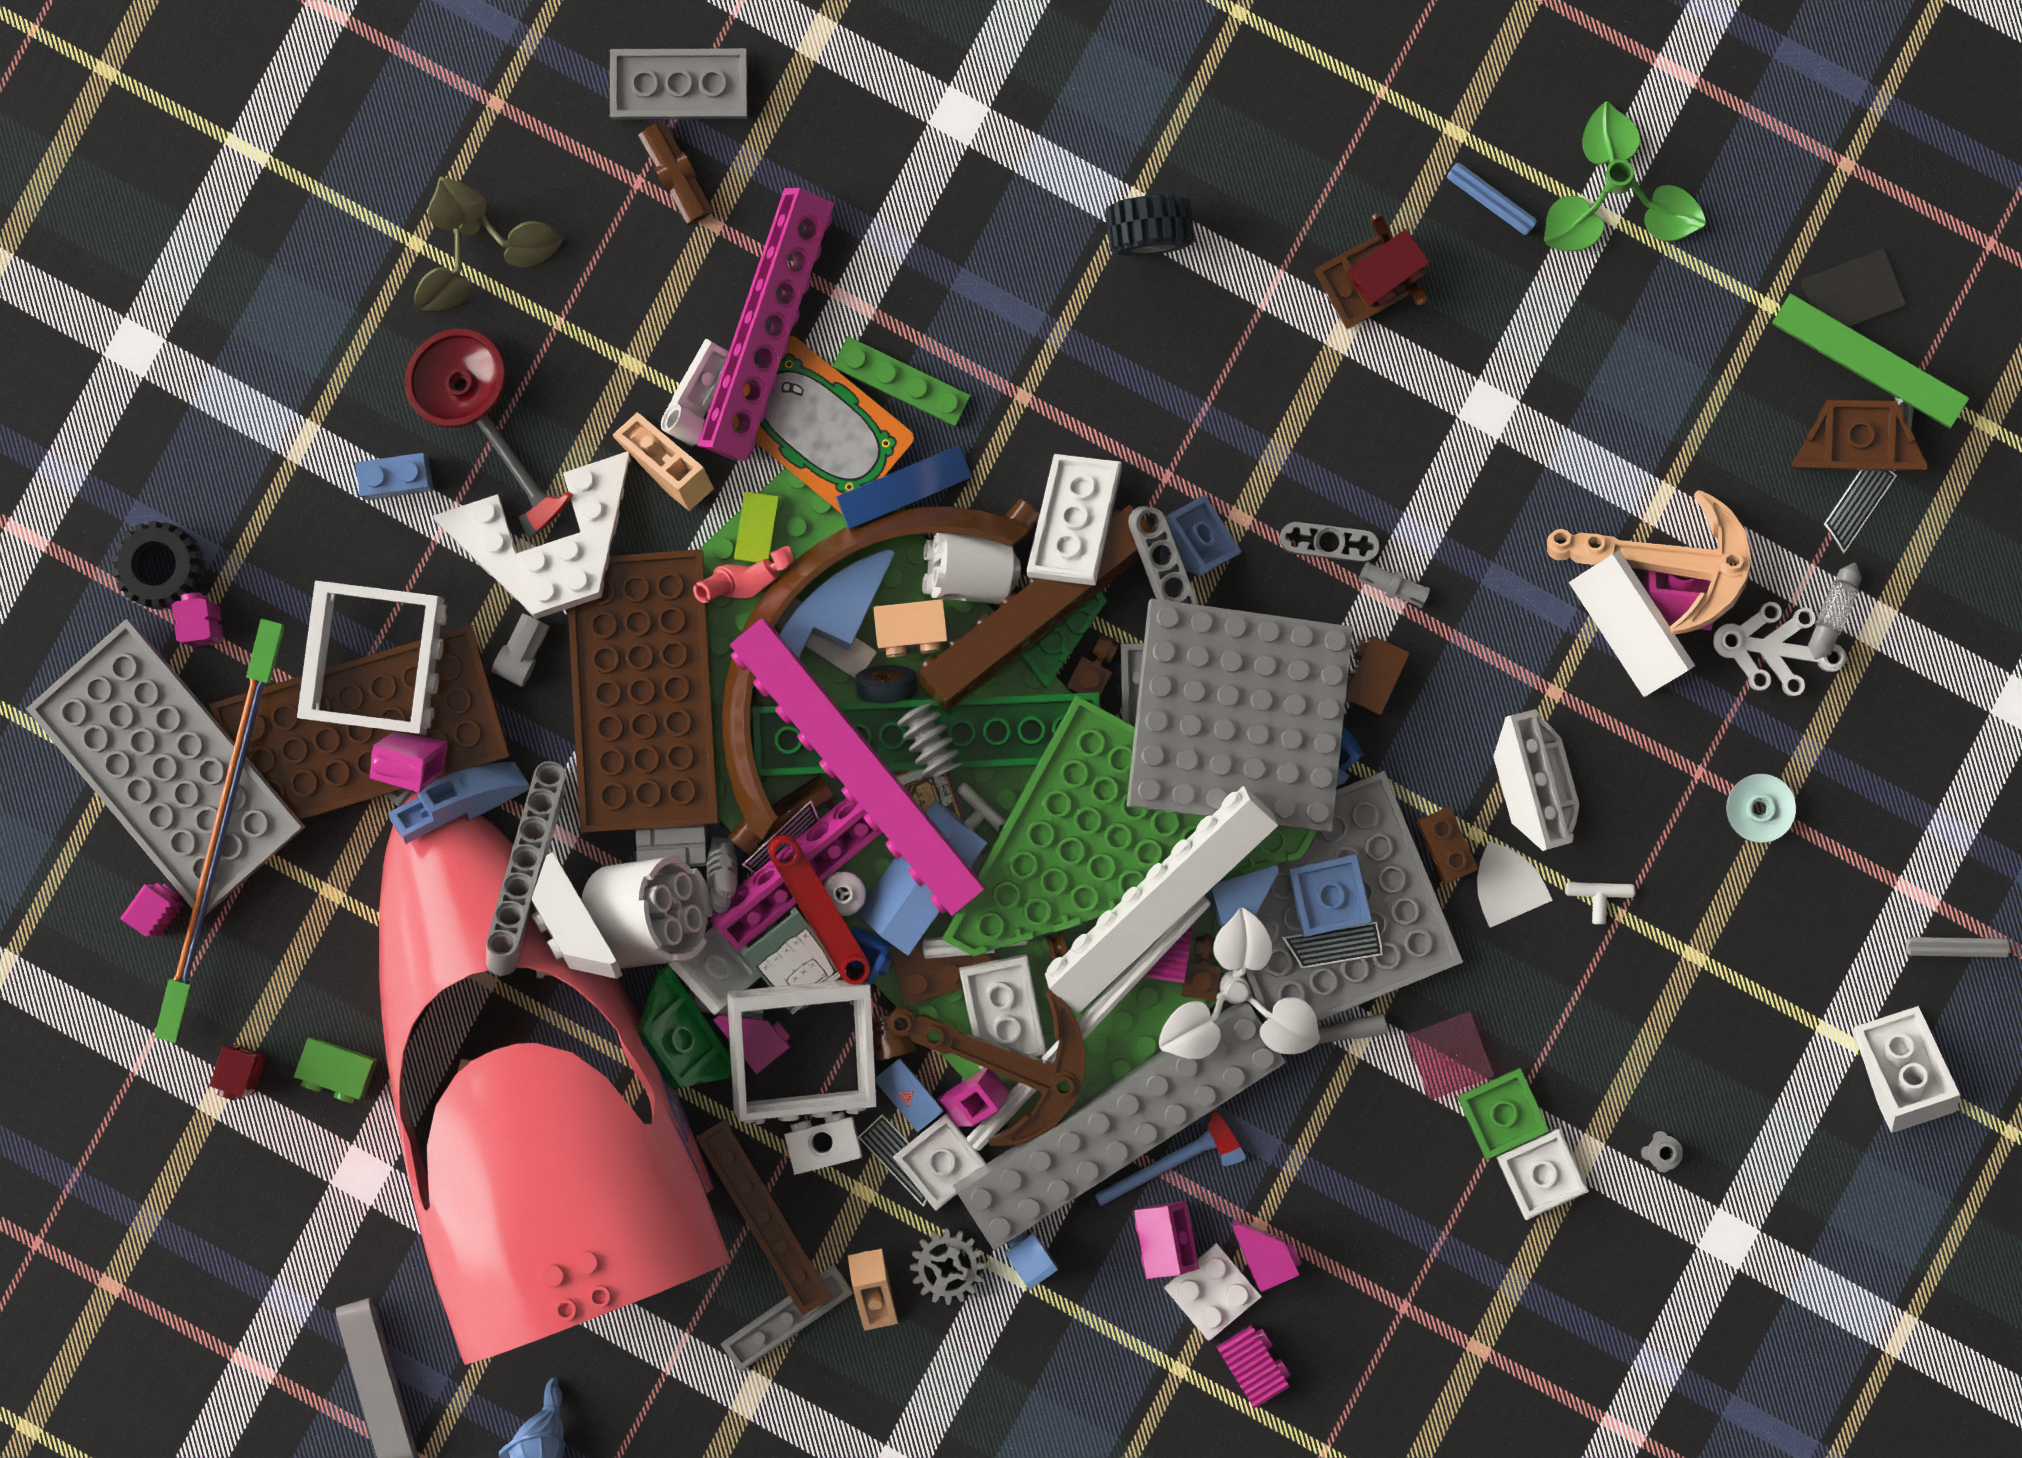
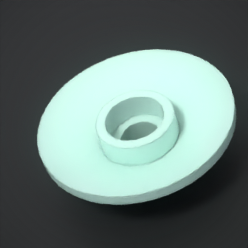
[1726,774,1796,843]

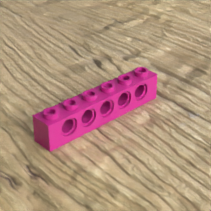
[709,798,882,952]

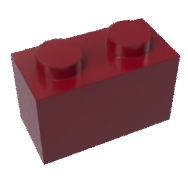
[1346,229,1430,307]
[209,1044,268,1101]

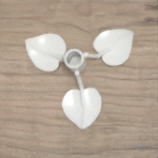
[1159,907,1320,1059]

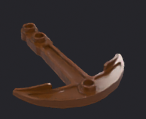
[888,989,1086,1146]

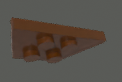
[1792,400,1927,472]

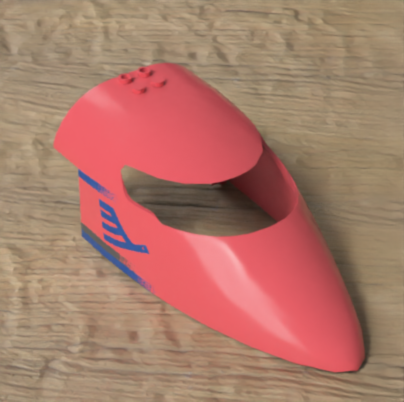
[379,791,731,1365]

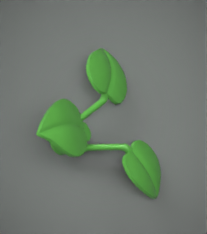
[1544,101,1706,252]

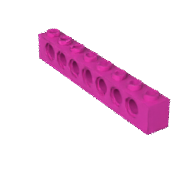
[697,188,834,461]

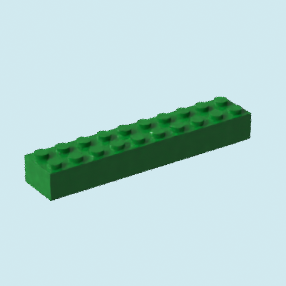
[752,692,1100,777]

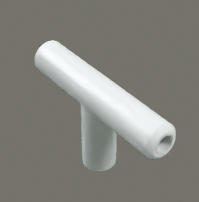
[957,782,1006,834]
[1565,882,1635,925]

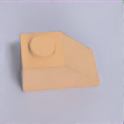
[848,1249,898,1331]

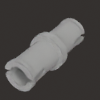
[1358,561,1430,608]

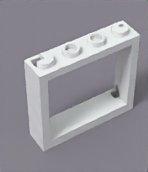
[297,581,447,735]
[727,980,876,1125]

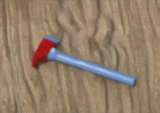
[1095,1109,1246,1206]

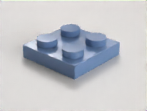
[1288,854,1372,937]

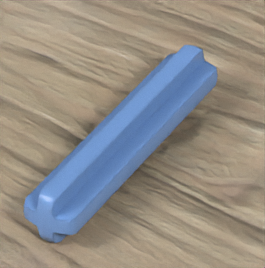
[1447,163,1537,235]

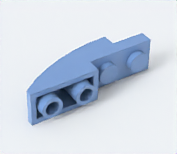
[388,762,530,844]

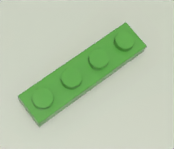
[832,336,970,427]

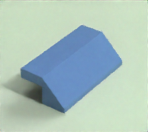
[857,800,989,956]

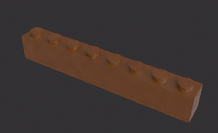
[919,505,1152,713]

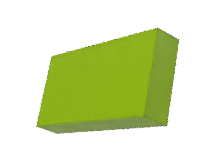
[734,491,779,563]

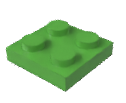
[1457,1068,1549,1160]

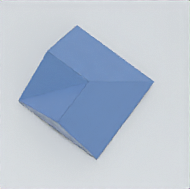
[1160,495,1242,576]

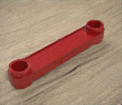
[768,834,870,984]

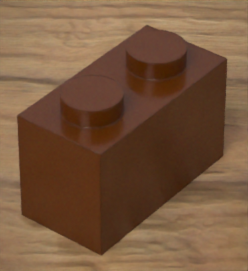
[1345,635,1409,717]

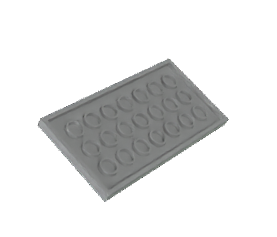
[26,619,305,916]

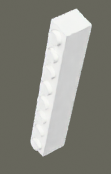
[1045,786,1278,1014]

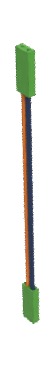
[154,619,285,1043]

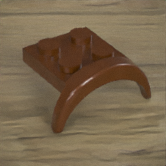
[1314,213,1427,330]

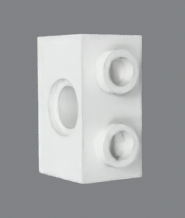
[784,1111,863,1175]

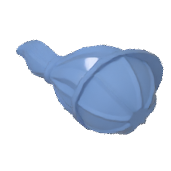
[499,1378,566,1458]

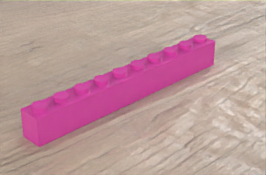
[730,618,987,916]

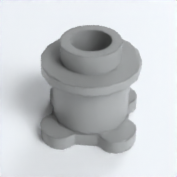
[1641,1131,1683,1172]

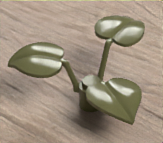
[414,177,563,311]

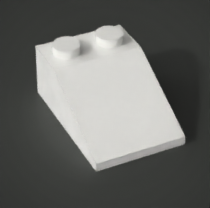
[1853,1006,1960,1133]

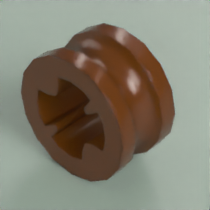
[1046,932,1068,961]

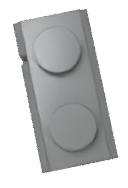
[635,825,708,867]

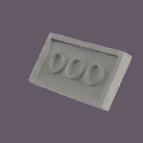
[610,48,747,119]

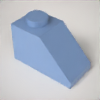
[1208,865,1279,927]
[1005,1231,1058,1290]

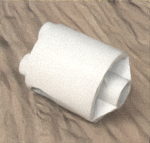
[922,533,1021,604]

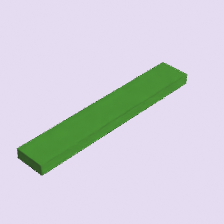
[1772,293,1969,429]

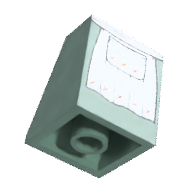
[741,904,847,1014]

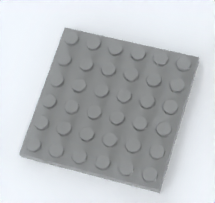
[1127,598,1353,833]
[1223,771,1463,1022]

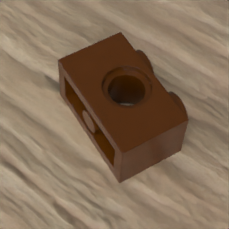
[1415,806,1478,884]

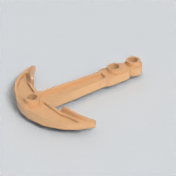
[1547,490,1751,635]

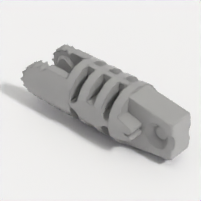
[706,836,738,914]

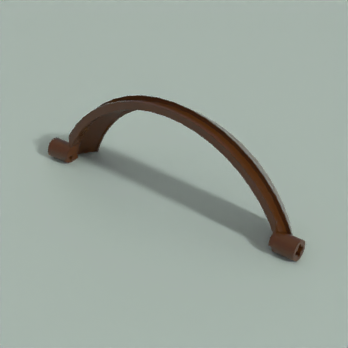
[722,498,1040,857]

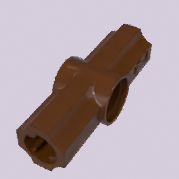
[638,121,713,226]

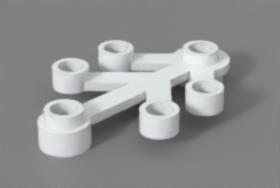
[1713,602,1846,696]

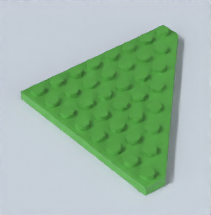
[942,695,1317,956]

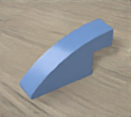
[780,549,895,659]

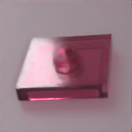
[1405,1011,1495,1100]

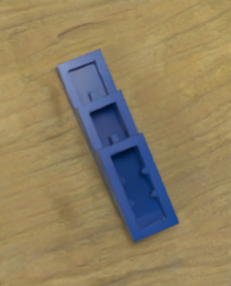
[835,445,972,529]

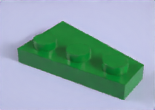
[1020,591,1107,690]

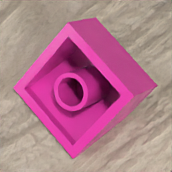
[1643,570,1713,630]
[1230,1220,1302,1292]

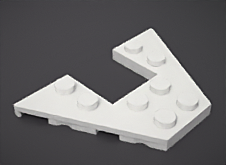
[433,451,631,619]

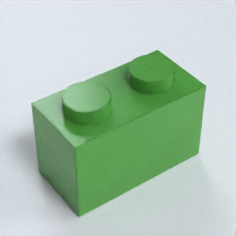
[294,1037,378,1103]

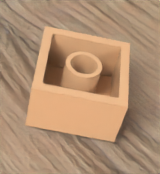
[873,599,948,658]

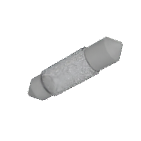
[1808,563,1862,660]

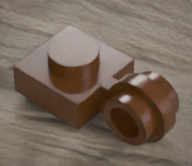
[1066,636,1119,697]
[1181,933,1221,1001]

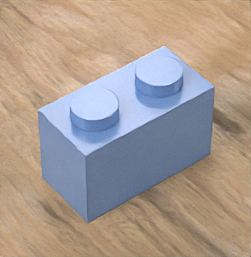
[355,453,434,501]

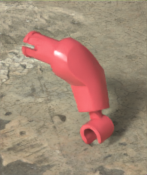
[693,546,794,603]

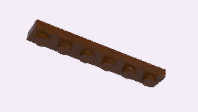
[695,1119,832,1316]

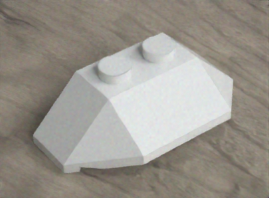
[1493,709,1579,851]
[531,852,622,979]

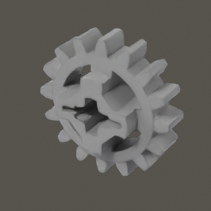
[910,1228,985,1305]

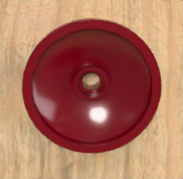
[405,329,506,428]

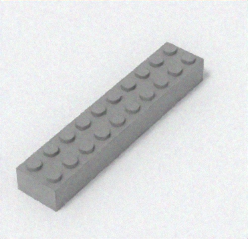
[953,1001,1286,1250]

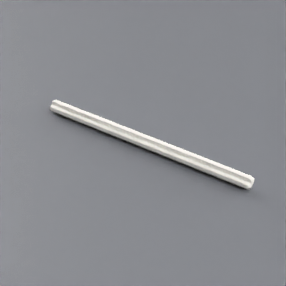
[967,896,1210,1151]

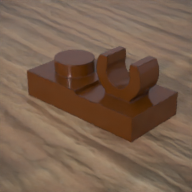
[771,775,835,833]

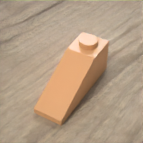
[613,412,714,511]

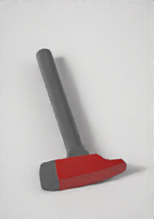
[476,415,573,538]

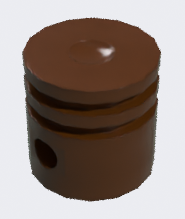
[872,1014,917,1061]

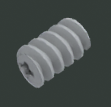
[897,701,964,778]

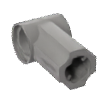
[491,613,550,687]

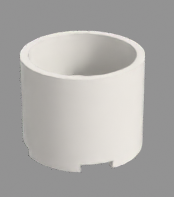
[581,856,712,969]

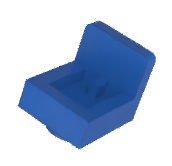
[848,926,892,985]

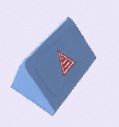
[875,1058,944,1132]

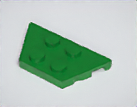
[637,966,732,1089]

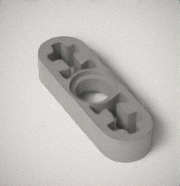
[1279,522,1379,563]

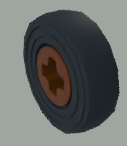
[855,665,917,703]

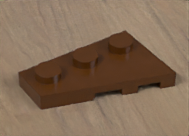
[886,940,999,1006]

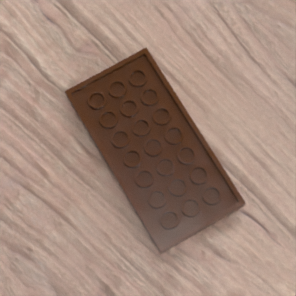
[568,549,720,834]
[209,624,512,821]

